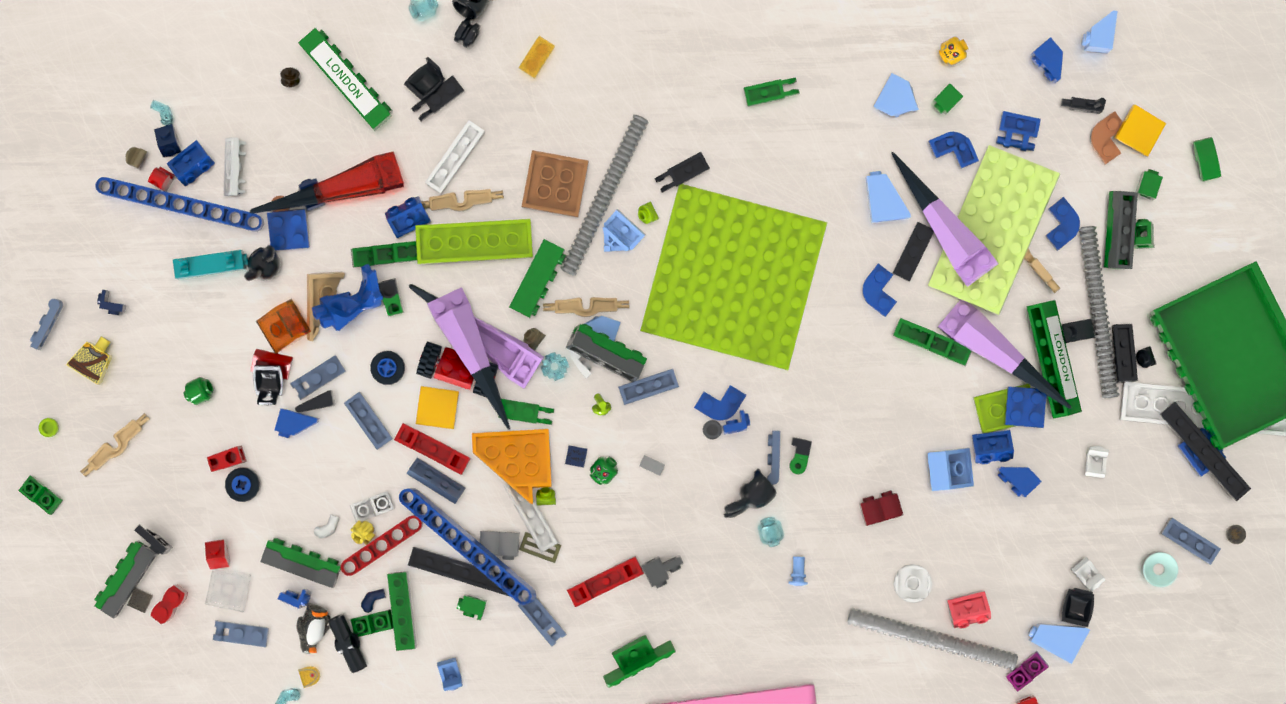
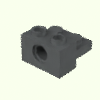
[642,555,683,588]

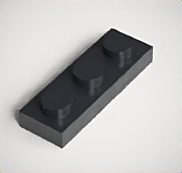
[892,222,934,282]
[1112,324,1138,383]

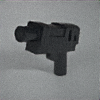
[1061,97,1106,114]

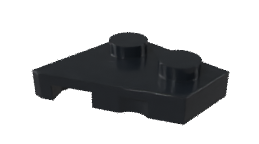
[134,524,173,555]

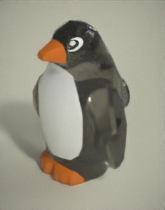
[296,603,330,654]

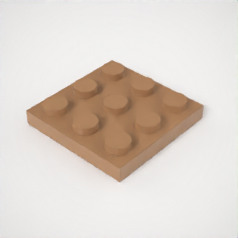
[521,150,589,217]

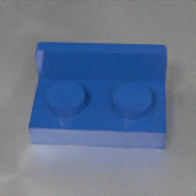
[166,140,215,186]
[385,196,431,238]
[723,410,750,435]
[972,430,1014,464]
[278,589,311,609]

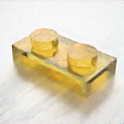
[518,36,555,79]

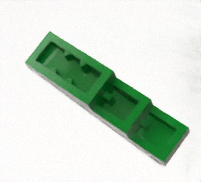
[351,241,417,268]
[893,318,972,366]

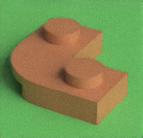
[1091,111,1123,164]

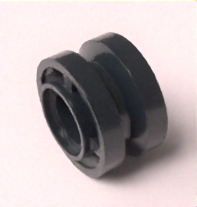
[454,18,481,48]

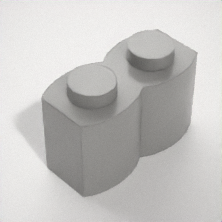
[480,531,520,560]

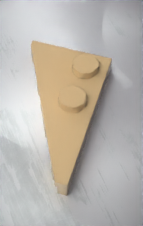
[307,272,344,341]

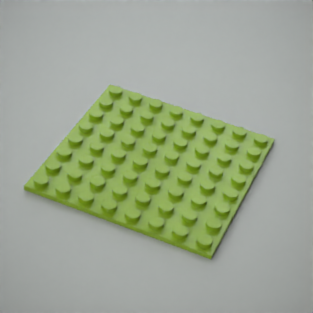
[640,184,827,370]

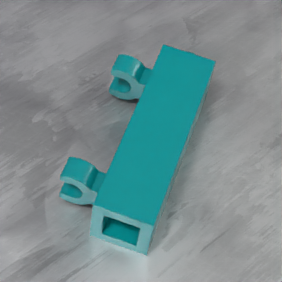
[172,250,248,279]

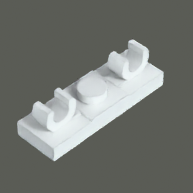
[224,137,246,196]

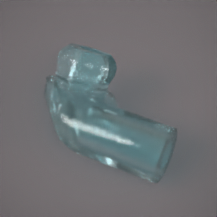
[150,100,173,125]
[275,688,300,704]

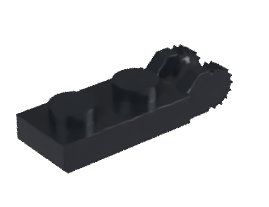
[411,75,464,122]
[655,152,710,193]

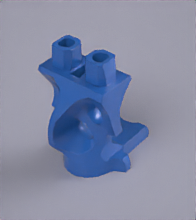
[312,264,383,331]

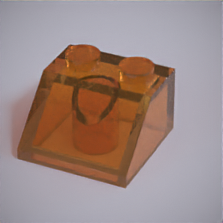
[256,299,311,354]

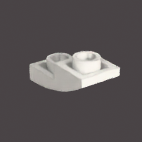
[569,350,592,379]
[350,491,394,522]

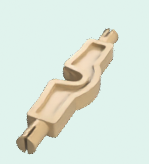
[421,189,504,211]
[1024,248,1060,293]
[543,297,629,317]
[80,413,150,477]

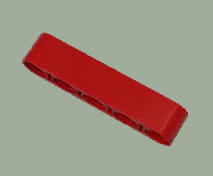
[341,515,423,576]

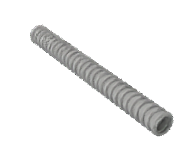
[561,115,649,276]
[1079,226,1120,398]
[848,608,1018,671]

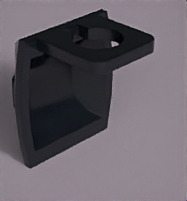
[404,56,445,101]
[253,365,283,405]
[1062,588,1094,627]

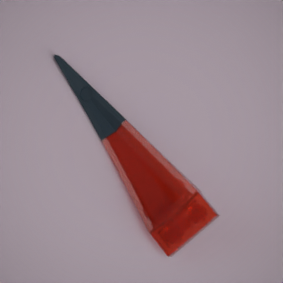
[250,151,404,214]

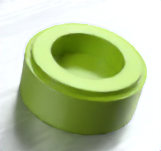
[39,418,59,437]

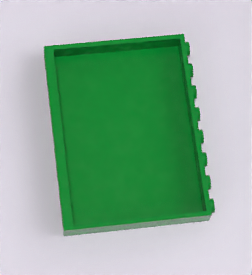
[1150,261,1286,450]

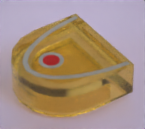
[298,666,320,688]

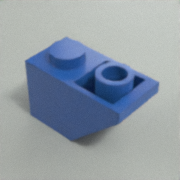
[1031,37,1063,83]
[997,467,1042,497]

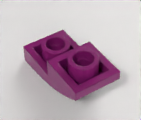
[1006,651,1049,692]

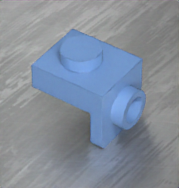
[437,658,463,691]

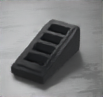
[295,390,335,413]

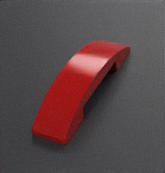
[394,423,471,475]
[567,556,644,607]

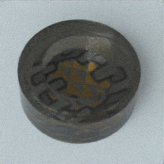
[1226,525,1246,544]

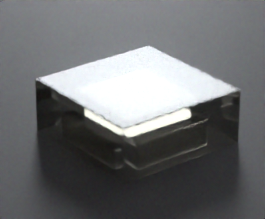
[127,587,153,613]

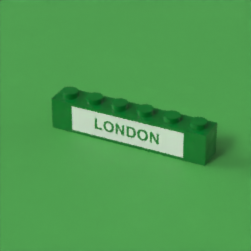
[298,28,392,131]
[1027,300,1082,419]

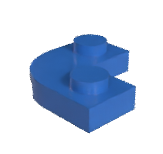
[928,131,979,169]
[1045,197,1080,251]
[863,263,897,317]
[694,385,746,421]

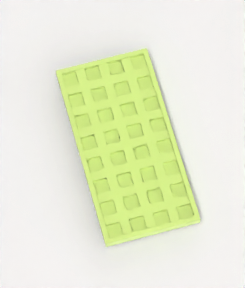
[928,145,1060,315]

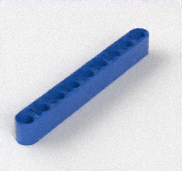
[95,177,264,232]
[399,488,536,605]

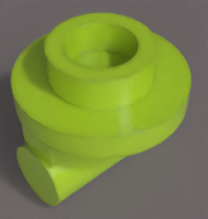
[638,201,659,224]
[592,394,611,415]
[536,487,556,506]

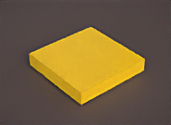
[1115,104,1166,157]
[416,386,459,429]

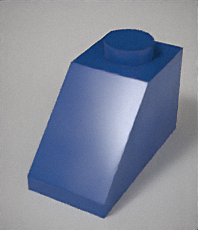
[274,408,319,438]

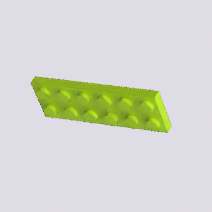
[415,219,533,264]

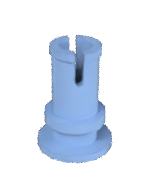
[789,557,808,586]

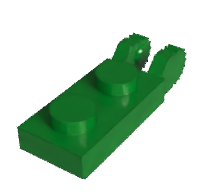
[744,78,800,107]
[498,399,554,425]

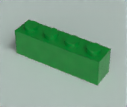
[509,239,566,318]

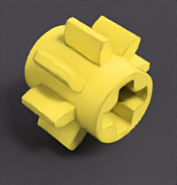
[350,521,375,545]

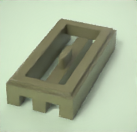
[519,532,561,563]

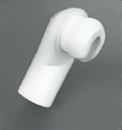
[314,515,339,538]

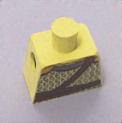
[66,336,112,385]

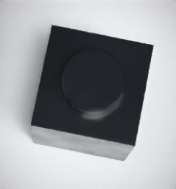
[1062,319,1095,343]

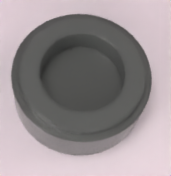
[703,420,722,439]

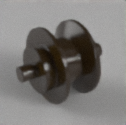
[280,67,300,87]

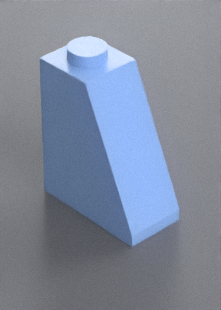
[866,171,911,223]
[1028,623,1090,664]

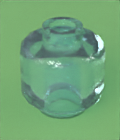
[408,0,438,21]
[757,517,784,547]

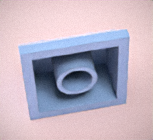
[1082,10,1117,54]
[928,448,974,491]

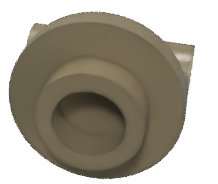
[125,147,147,169]
[524,328,546,351]

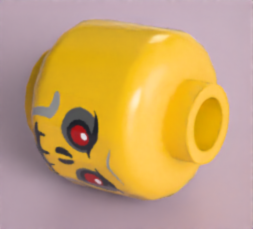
[939,36,969,65]

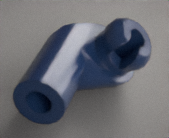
[361,589,386,613]

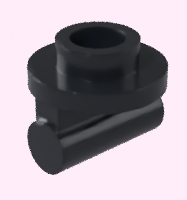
[1136,346,1157,368]

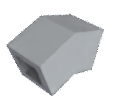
[640,455,665,476]

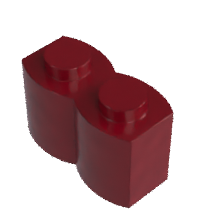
[859,490,903,526]

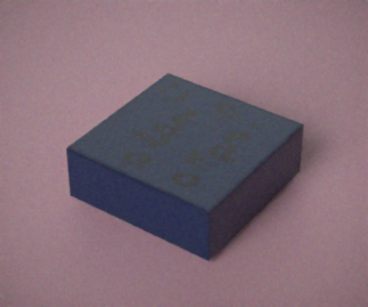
[565,445,587,468]

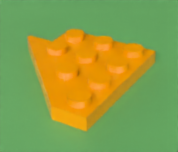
[472,429,552,504]

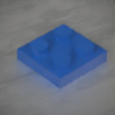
[267,209,310,250]
[1005,386,1046,428]

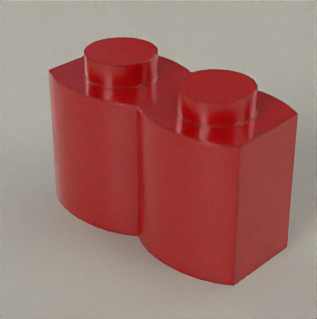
[151,584,188,624]

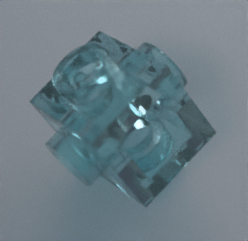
[540,352,569,381]

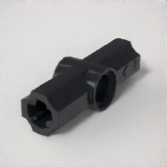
[328,614,367,673]

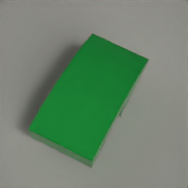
[1193,137,1221,181]
[18,476,63,515]
[350,609,393,637]

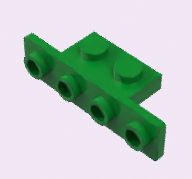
[603,635,676,688]

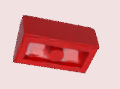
[251,349,293,380]

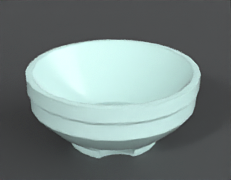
[1143,552,1178,587]

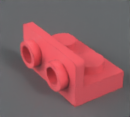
[947,591,991,628]

